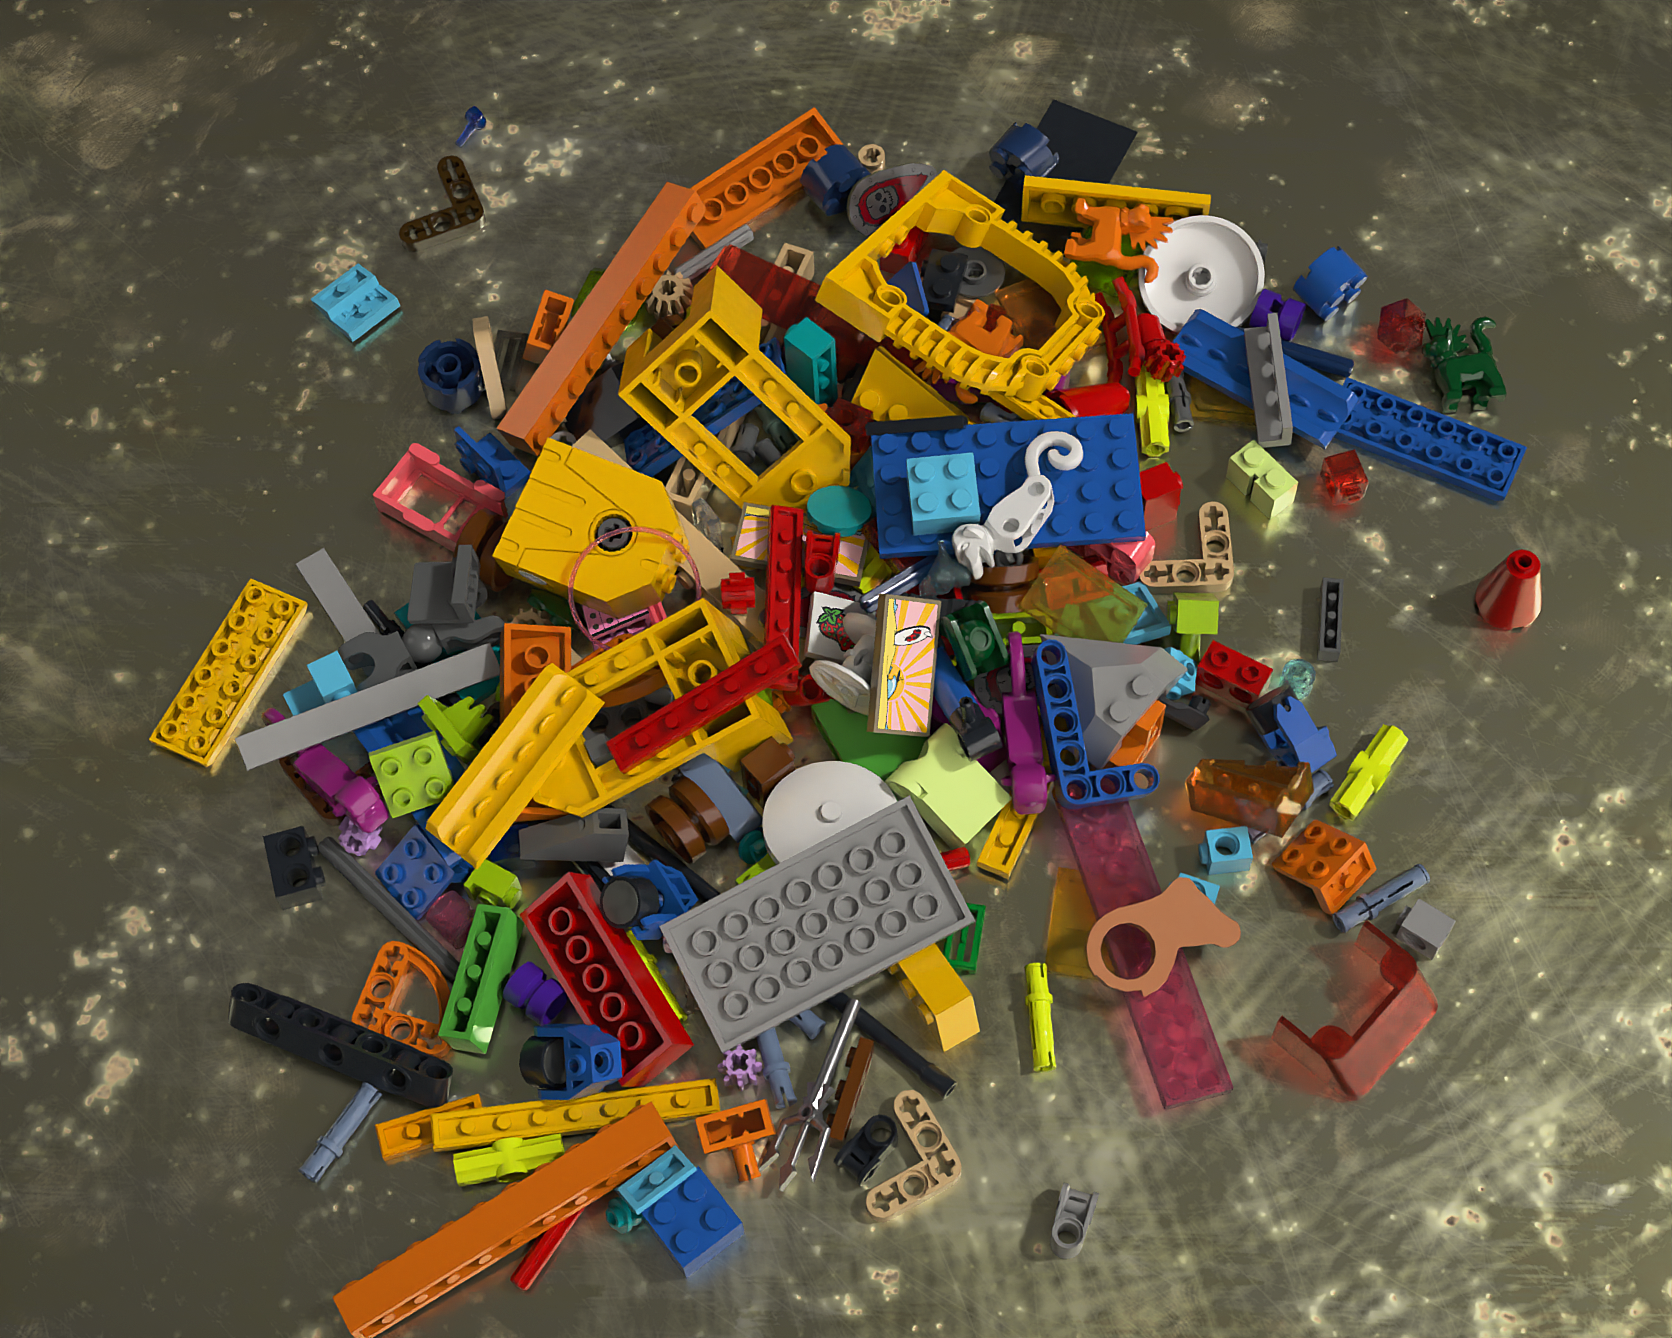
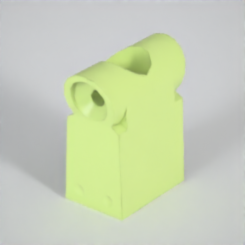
[885,723,1012,850]

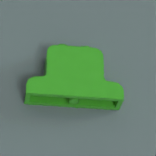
[811,699,928,802]

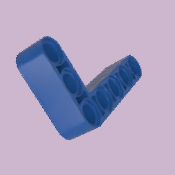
[1031,639,1160,809]

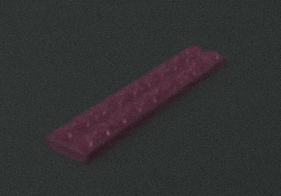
[1051,778,1234,1110]

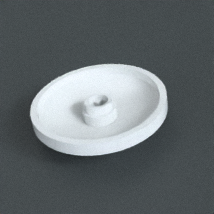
[1138,215,1265,336]
[762,761,897,865]

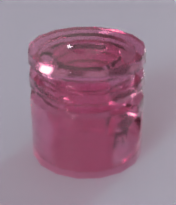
[426,891,476,949]

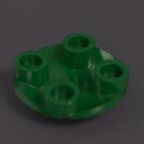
[526,588,587,633]

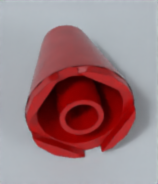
[1044,382,1130,417]
[1474,549,1542,630]

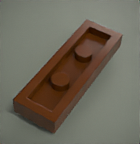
[826,1037,874,1150]

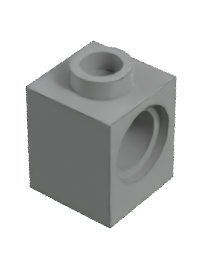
[1396,899,1456,960]

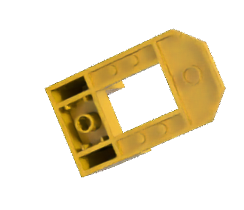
[618,265,851,512]
[533,598,794,818]

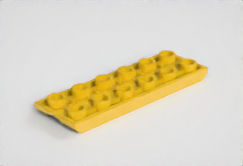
[149,578,308,767]
[425,663,605,870]

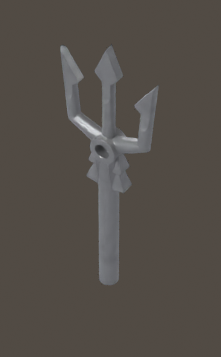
[759,998,861,1192]

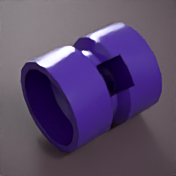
[1249,289,1306,342]
[503,962,569,1026]

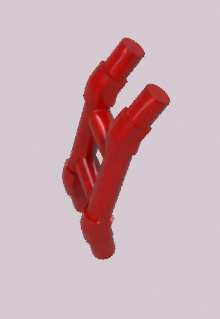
[1095,277,1145,383]

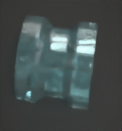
[1279,659,1316,700]

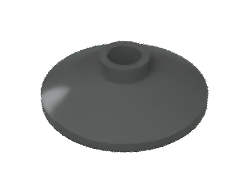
[953,246,1005,298]

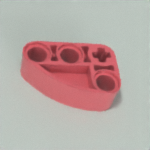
[1066,531,1156,585]

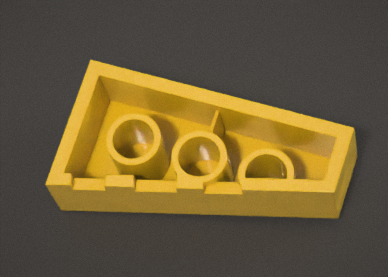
[849,346,977,425]
[887,943,980,1052]

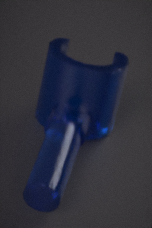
[455,106,486,147]

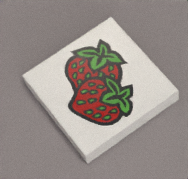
[804,591,876,665]

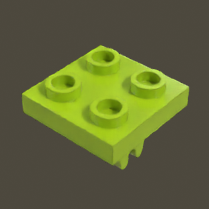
[417,695,494,764]
[369,730,455,818]

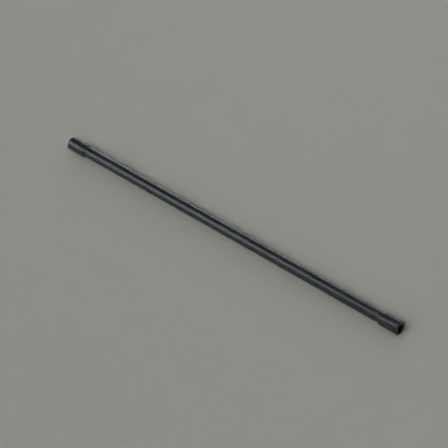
[482,712,957,1099]

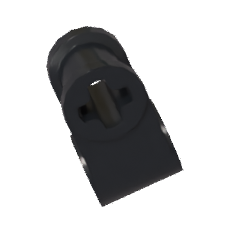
[833,1114,898,1186]

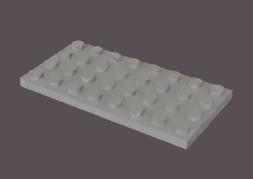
[659,795,976,1053]

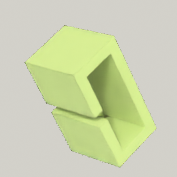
[1226,439,1298,519]

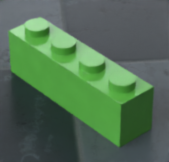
[438,904,525,1054]

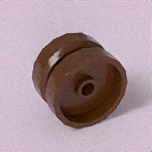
[453,508,514,592]
[967,554,1040,614]
[645,776,730,865]

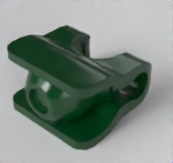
[939,601,1010,682]

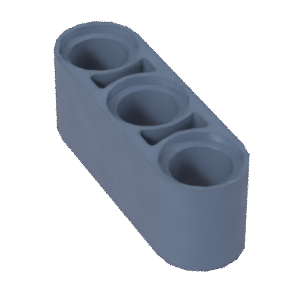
[678,753,763,843]

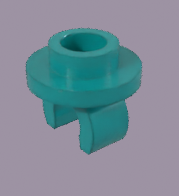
[738,830,768,864]
[606,1197,643,1234]

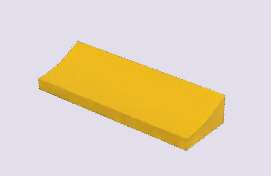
[1021,176,1211,229]

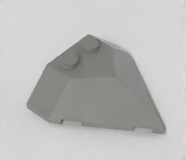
[1040,634,1188,770]

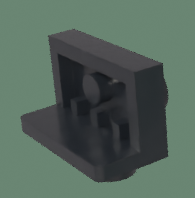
[920,248,968,313]

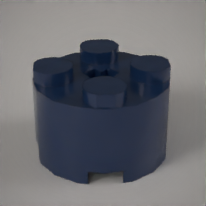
[989,122,1059,195]
[800,144,871,216]
[418,338,485,414]

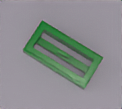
[943,903,986,974]

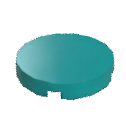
[806,486,872,537]

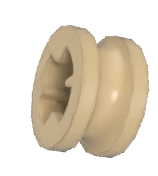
[858,144,885,174]

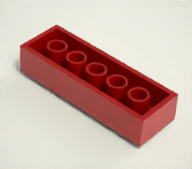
[519,872,694,1087]

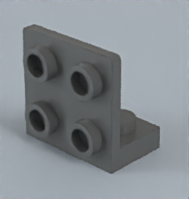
[407,545,481,624]

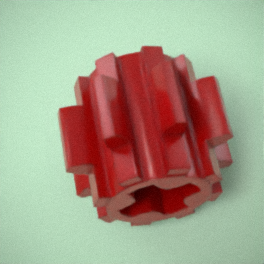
[1144,340,1186,382]
[721,572,755,614]

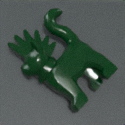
[1422,316,1507,413]

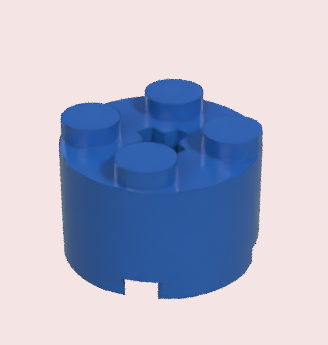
[1293,246,1368,321]

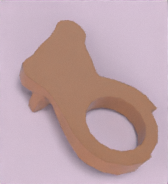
[1083,877,1241,997]

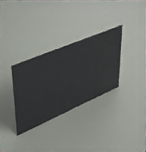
[994,99,1138,257]

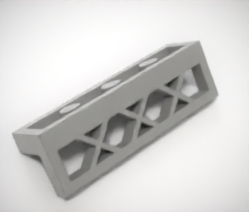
[1244,313,1293,448]

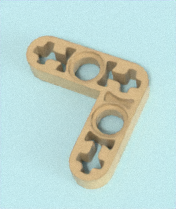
[472,316,507,420]
[1138,501,1234,594]
[866,1090,962,1222]

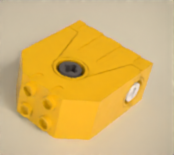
[492,437,690,619]

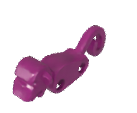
[1001,631,1056,815]
[261,707,389,833]

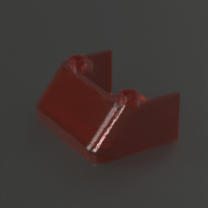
[1271,920,1438,1101]

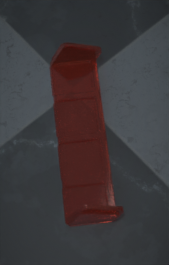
[704,244,930,383]

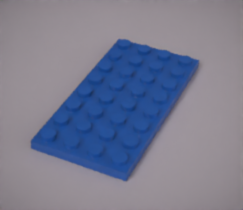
[871,413,1146,559]

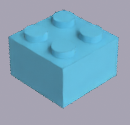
[906,452,980,536]

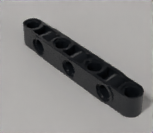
[228,983,453,1107]

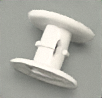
[809,613,876,716]

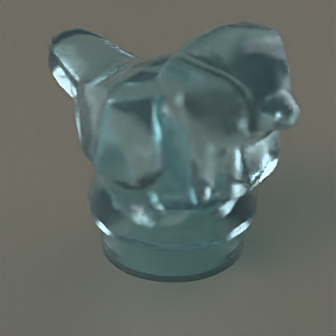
[918,540,971,597]

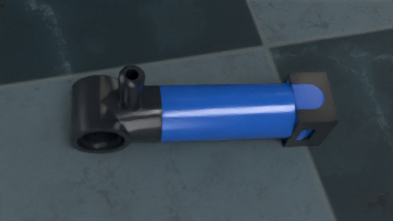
[933,633,1003,762]

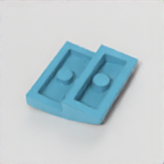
[311,263,401,342]
[613,1145,697,1215]

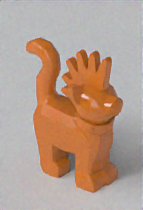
[1064,198,1174,284]
[914,299,1024,404]

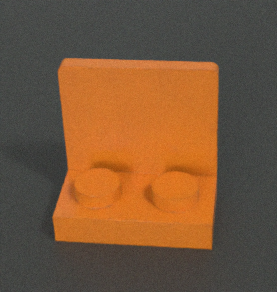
[1272,820,1377,916]

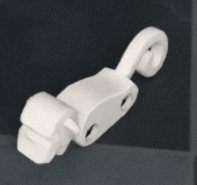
[952,431,1083,579]

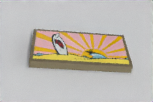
[730,502,872,587]
[867,594,941,737]

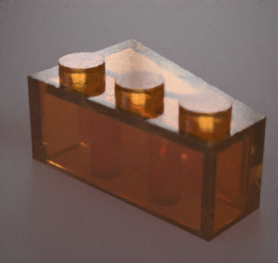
[1185,759,1314,838]

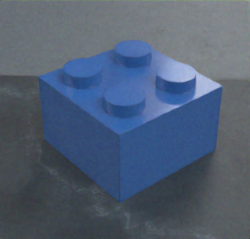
[641,1166,745,1279]

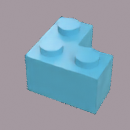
[283,651,357,716]

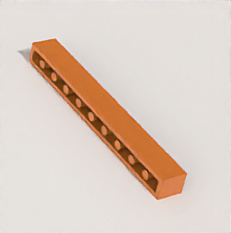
[496,182,707,456]
[332,1101,679,1338]

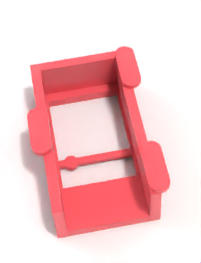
[372,443,508,552]

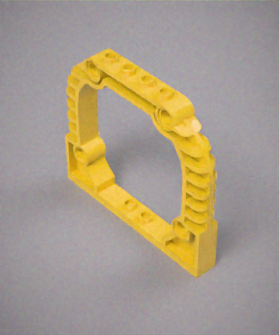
[815,170,1105,401]

